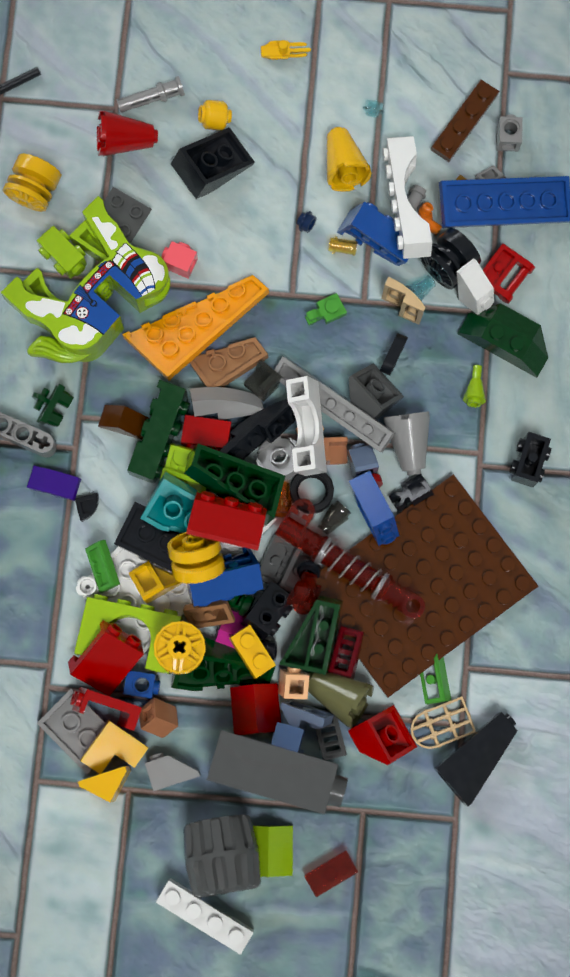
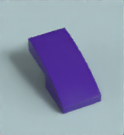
[27,466,81,501]

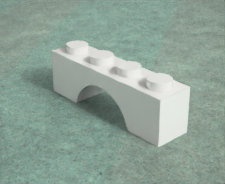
[286,376,327,476]
[156,878,254,955]

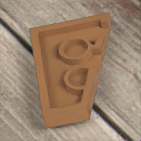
[189,337,269,387]

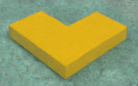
[80,720,148,774]

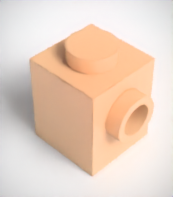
[278,666,310,700]

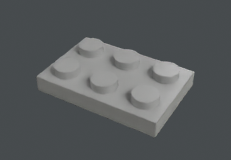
[37,689,106,774]

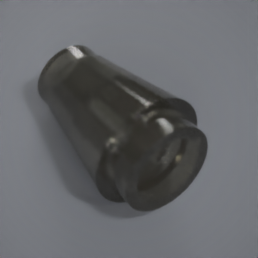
[318,500,351,535]

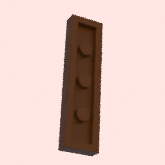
[431,79,499,162]

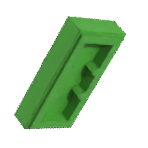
[85,540,120,593]

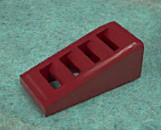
[328,626,364,679]

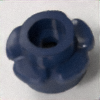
[297,211,317,233]

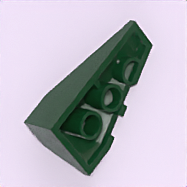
[171,637,276,691]

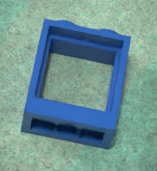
[349,471,399,546]

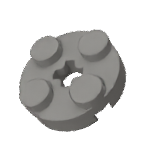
[256,436,297,480]

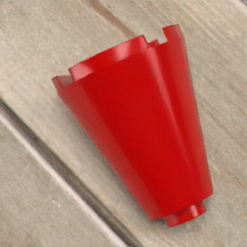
[97,110,158,156]

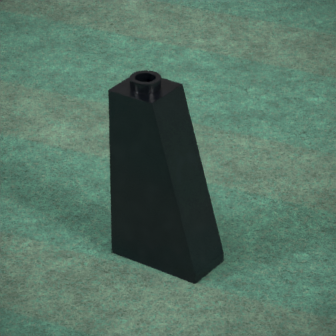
[434,712,517,807]

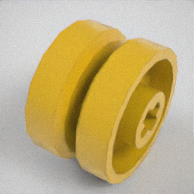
[167,532,225,584]

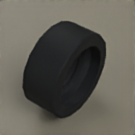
[290,473,334,514]

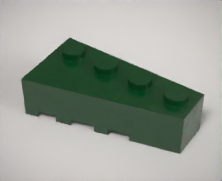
[127,379,191,484]
[184,444,285,526]

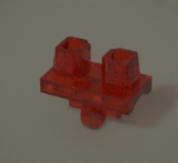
[287,572,321,615]

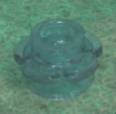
[363,100,384,118]

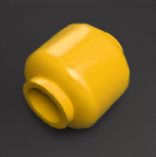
[198,100,232,130]

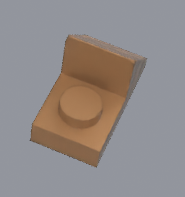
[183,600,235,628]

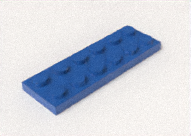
[439,176,570,228]

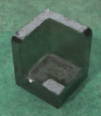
[244,360,282,402]

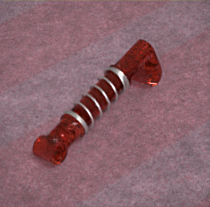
[275,499,425,618]

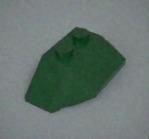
[457,303,548,378]

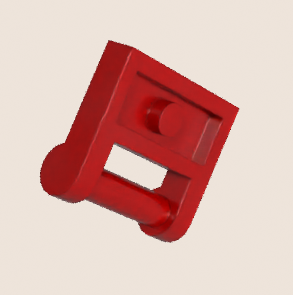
[483,243,535,304]

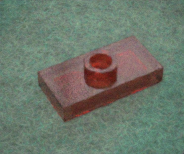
[304,850,358,897]

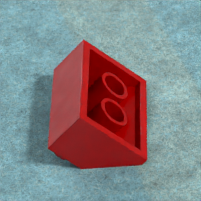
[186,491,267,551]

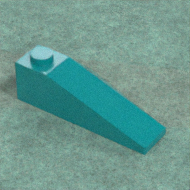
[140,472,223,543]

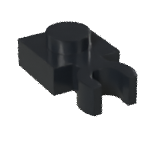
[389,474,434,512]

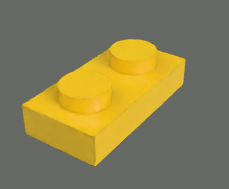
[229,625,276,679]

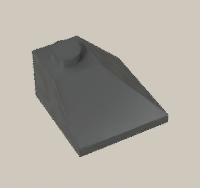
[349,363,404,420]

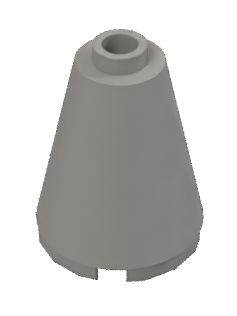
[384,411,430,475]

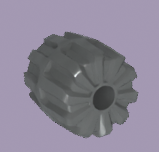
[183,815,261,898]

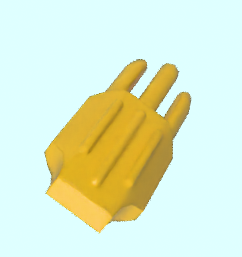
[261,40,311,60]

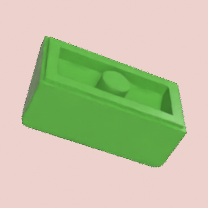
[420,654,451,705]

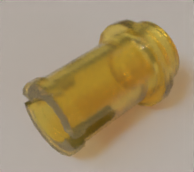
[328,236,357,256]

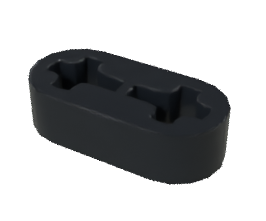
[380,333,408,376]

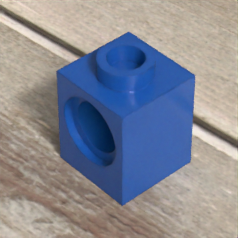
[123,671,161,699]

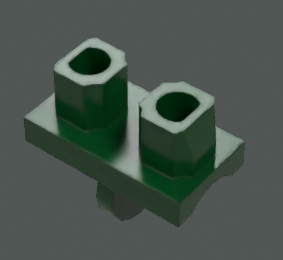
[32,384,74,427]

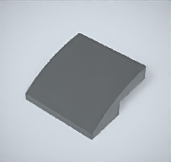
[259,535,317,598]

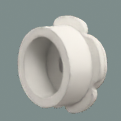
[76,576,99,599]

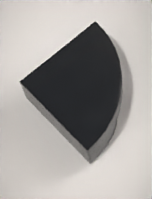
[75,493,99,522]

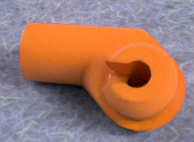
[418,202,442,236]

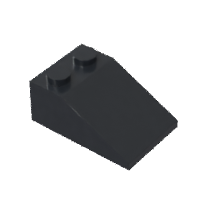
[171,127,255,199]

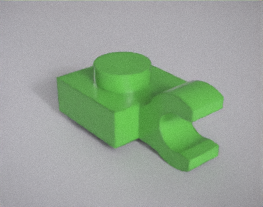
[305,293,347,325]

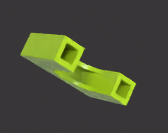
[74,594,183,675]

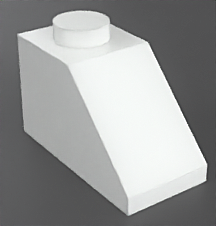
[457,258,494,315]

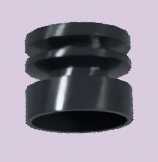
[420,228,481,289]

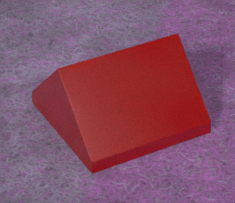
[230,683,281,735]

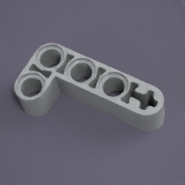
[0,412,57,458]

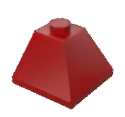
[348,705,417,765]

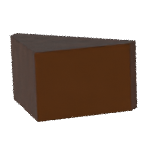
[98,405,149,440]

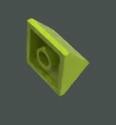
[253,825,293,877]

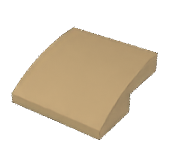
[381,277,425,325]

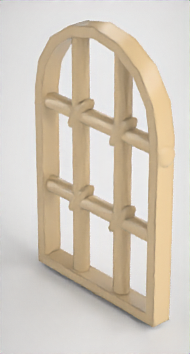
[410,696,476,749]

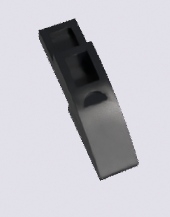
[220,399,296,460]

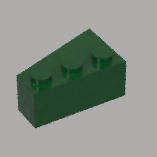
[279,596,343,675]

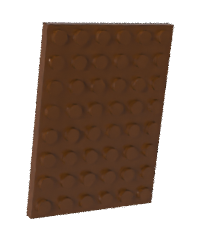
[304,474,539,698]

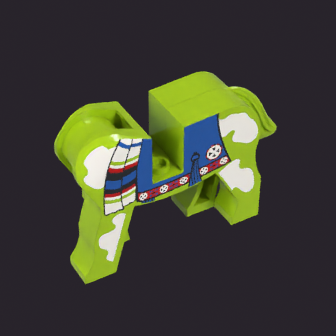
[1,196,170,363]

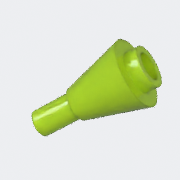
[463,365,486,408]

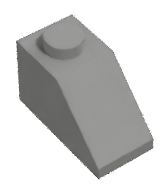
[145,752,201,791]

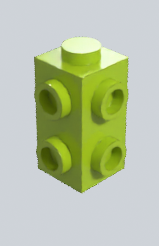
[36,225,87,279]

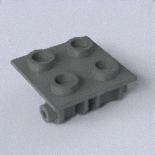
[104,187,152,243]

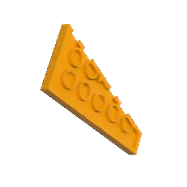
[122,275,269,381]

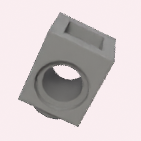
[496,115,523,152]

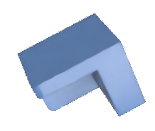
[271,722,305,754]

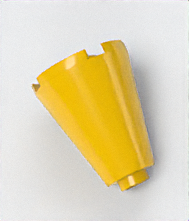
[327,127,372,192]

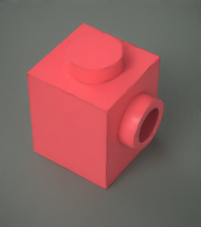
[161,241,198,279]

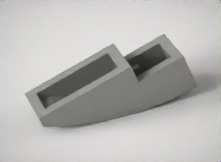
[190,387,264,420]

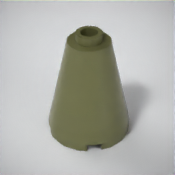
[308,672,374,728]

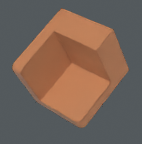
[324,437,348,465]
[140,698,178,738]

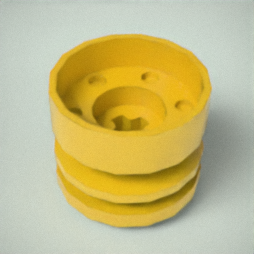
[2,153,62,212]
[154,621,206,675]

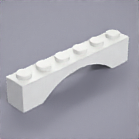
[383,136,432,259]

